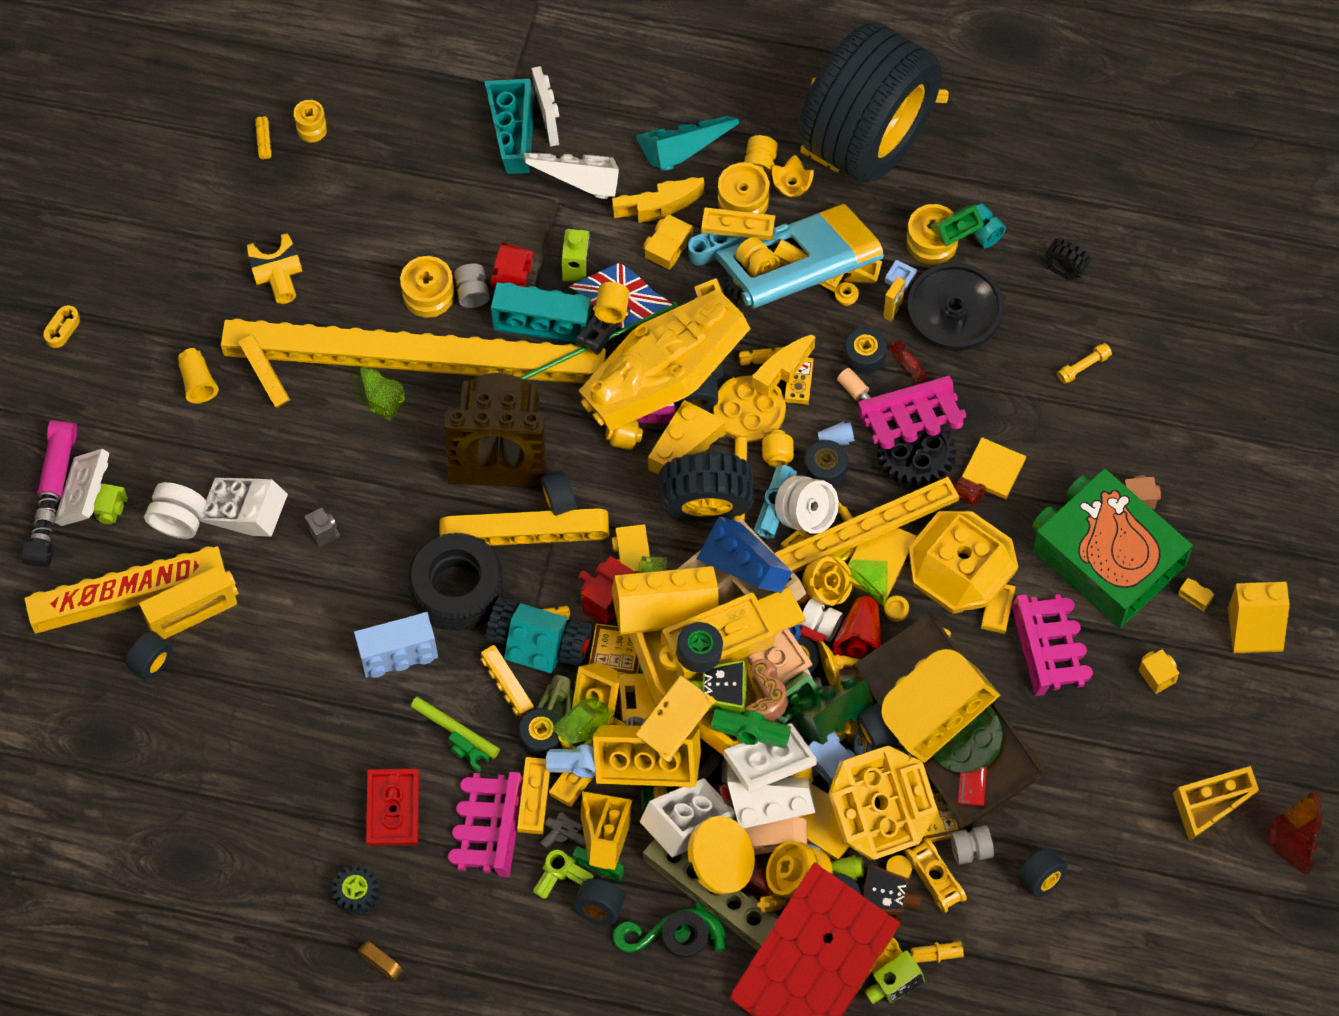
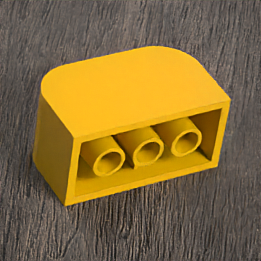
[882,649,1000,763]

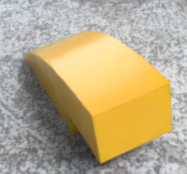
[752,335,815,397]

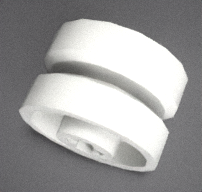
[775,476,839,533]
[144,482,207,539]

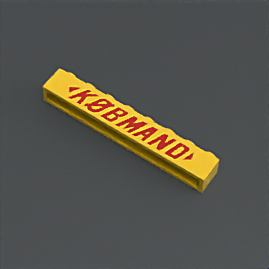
[25,546,225,634]

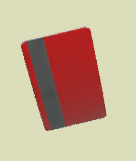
[719,786,734,808]

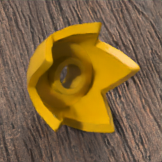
[772,155,814,197]

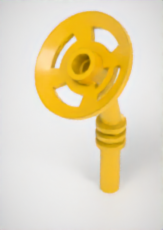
[818,641,860,686]

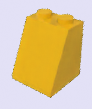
[1228,582,1289,653]

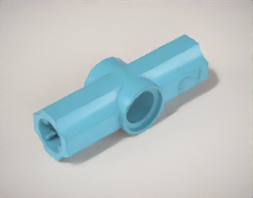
[754,465,797,539]

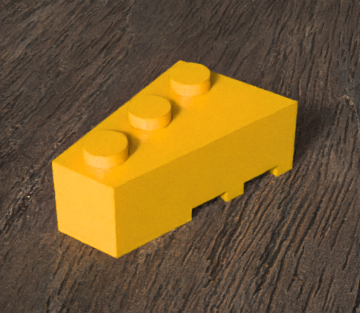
[648,400,727,475]
[1173,766,1259,842]
[581,791,632,870]

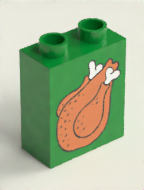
[1032,469,1193,629]

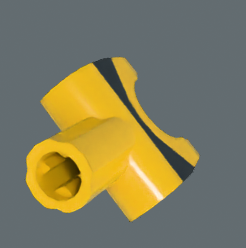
[247,233,302,304]

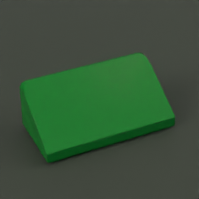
[931,205,984,246]

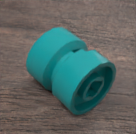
[971,204,1006,248]

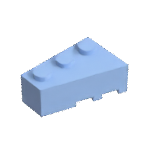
[806,732,856,789]

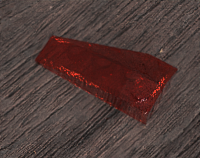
[1268,790,1322,875]

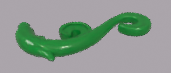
[613,903,726,953]

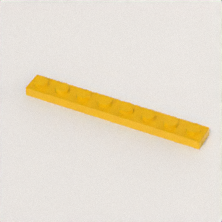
[775,477,959,573]

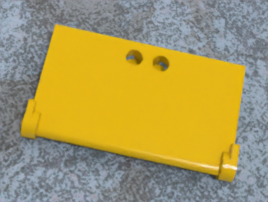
[635,675,716,762]

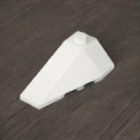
[523,153,619,199]

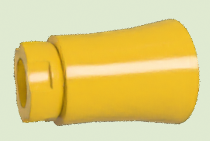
[178,348,219,403]

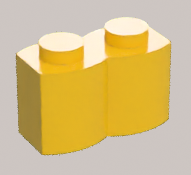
[643,214,693,270]

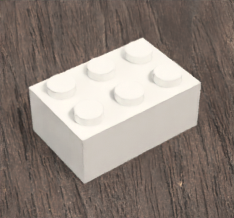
[640,778,736,857]

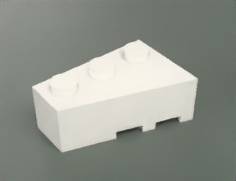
[727,772,815,829]

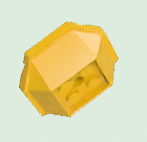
[909,511,1018,614]
[828,746,938,860]

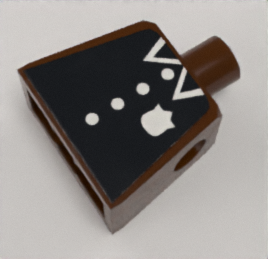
[863,865,922,920]

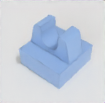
[885,260,917,292]

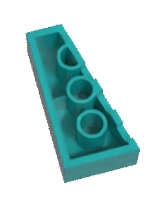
[484,79,535,174]

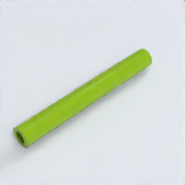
[411,696,500,759]

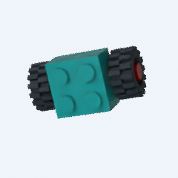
[486,597,593,673]

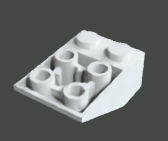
[199,478,288,537]

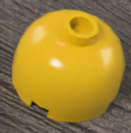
[802,556,852,606]

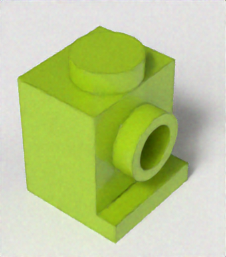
[93,483,128,524]

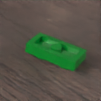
[573,846,625,882]

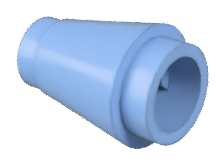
[818,421,855,445]

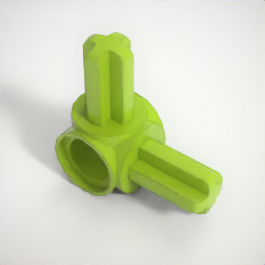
[534,850,594,899]

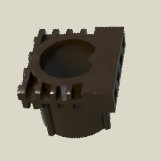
[444,373,547,488]

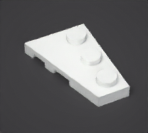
[532,66,559,147]

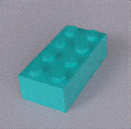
[491,282,592,344]

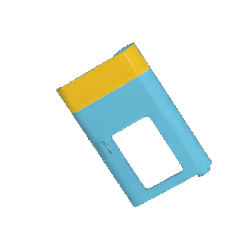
[715,203,883,309]

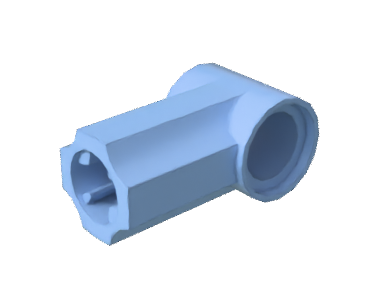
[546,745,595,778]

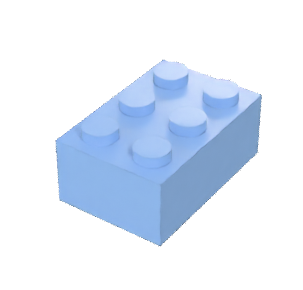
[354,612,438,678]

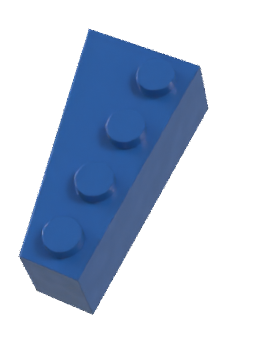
[697,517,792,593]

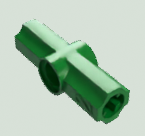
[711,707,791,749]

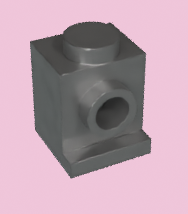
[305,508,340,547]

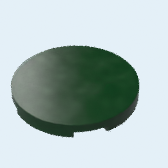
[933,706,1003,773]

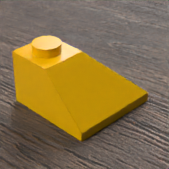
[571,662,619,726]

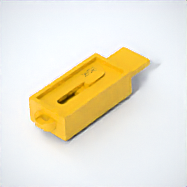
[659,587,806,681]

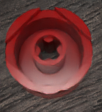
[490,242,534,289]

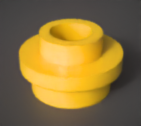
[835,282,859,306]

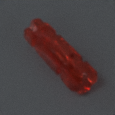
[891,340,927,382]

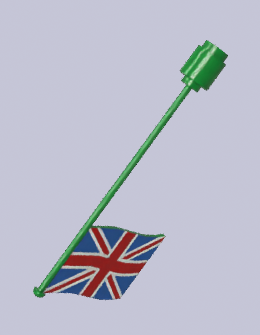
[504,263,679,380]

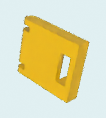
[618,673,659,723]

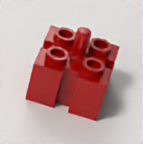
[578,556,635,625]

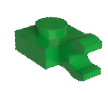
[448,731,490,773]

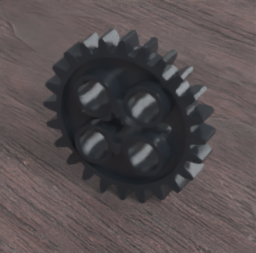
[877,416,956,488]

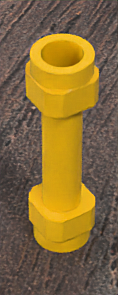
[1057,343,1112,384]

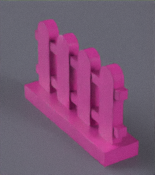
[858,376,966,449]
[1011,594,1093,696]
[448,772,523,877]

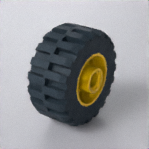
[659,452,754,523]

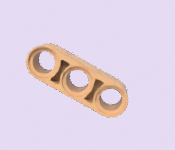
[744,817,807,855]

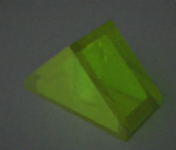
[849,560,888,606]

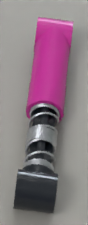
[22,420,77,567]

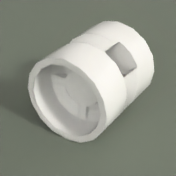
[798,599,843,642]

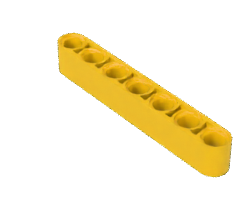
[439,509,609,546]

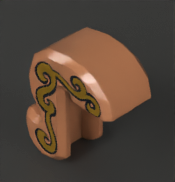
[745,659,788,721]

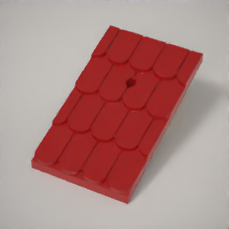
[729,862,901,1016]

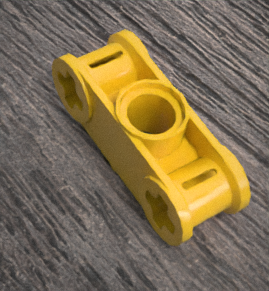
[904,838,967,913]

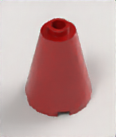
[833,596,882,660]

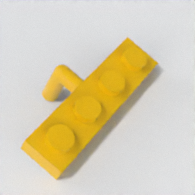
[549,717,625,807]

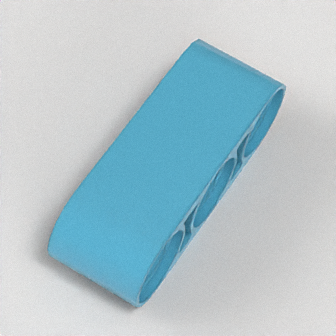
[688,233,748,266]

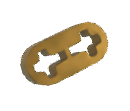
[357,941,403,981]

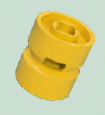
[294,100,327,142]
[744,135,778,178]
[736,237,780,277]

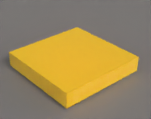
[962,438,1026,499]

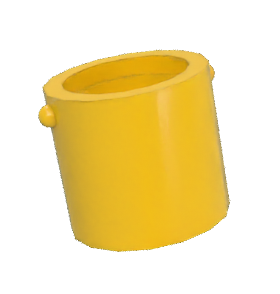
[593,282,629,324]

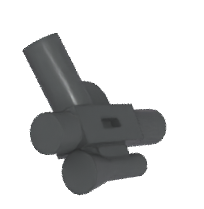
[540,811,586,850]

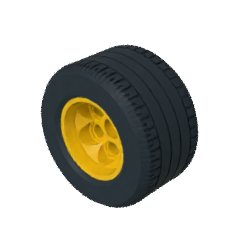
[798,22,942,182]

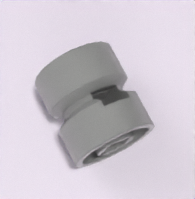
[454,264,490,308]
[950,825,994,865]

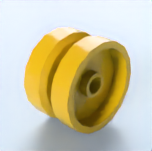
[718,162,770,214]
[906,204,958,265]
[400,256,455,318]
[766,840,832,899]

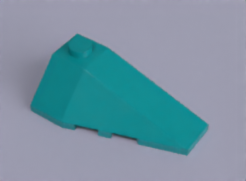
[636,116,739,170]

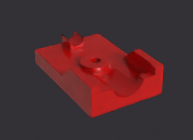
[366,769,420,846]

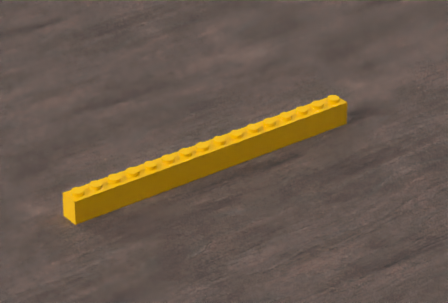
[221,319,606,384]

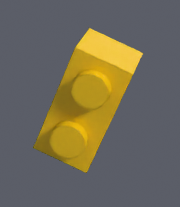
[1178,578,1214,612]

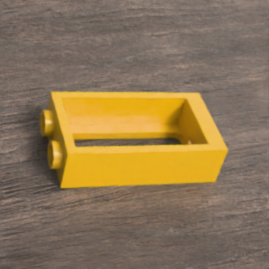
[139,565,239,639]

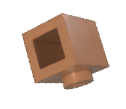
[1124,475,1161,509]

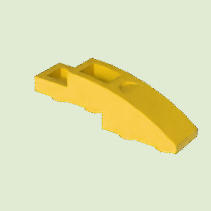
[612,177,704,223]

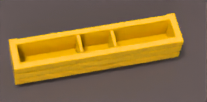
[239,334,290,408]
[480,645,534,719]

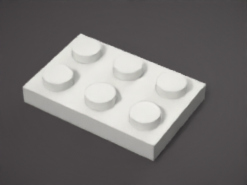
[54,449,110,526]
[724,723,817,792]

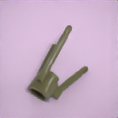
[536,675,574,736]

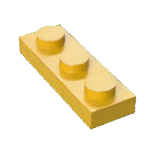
[701,208,775,241]
[517,757,550,834]

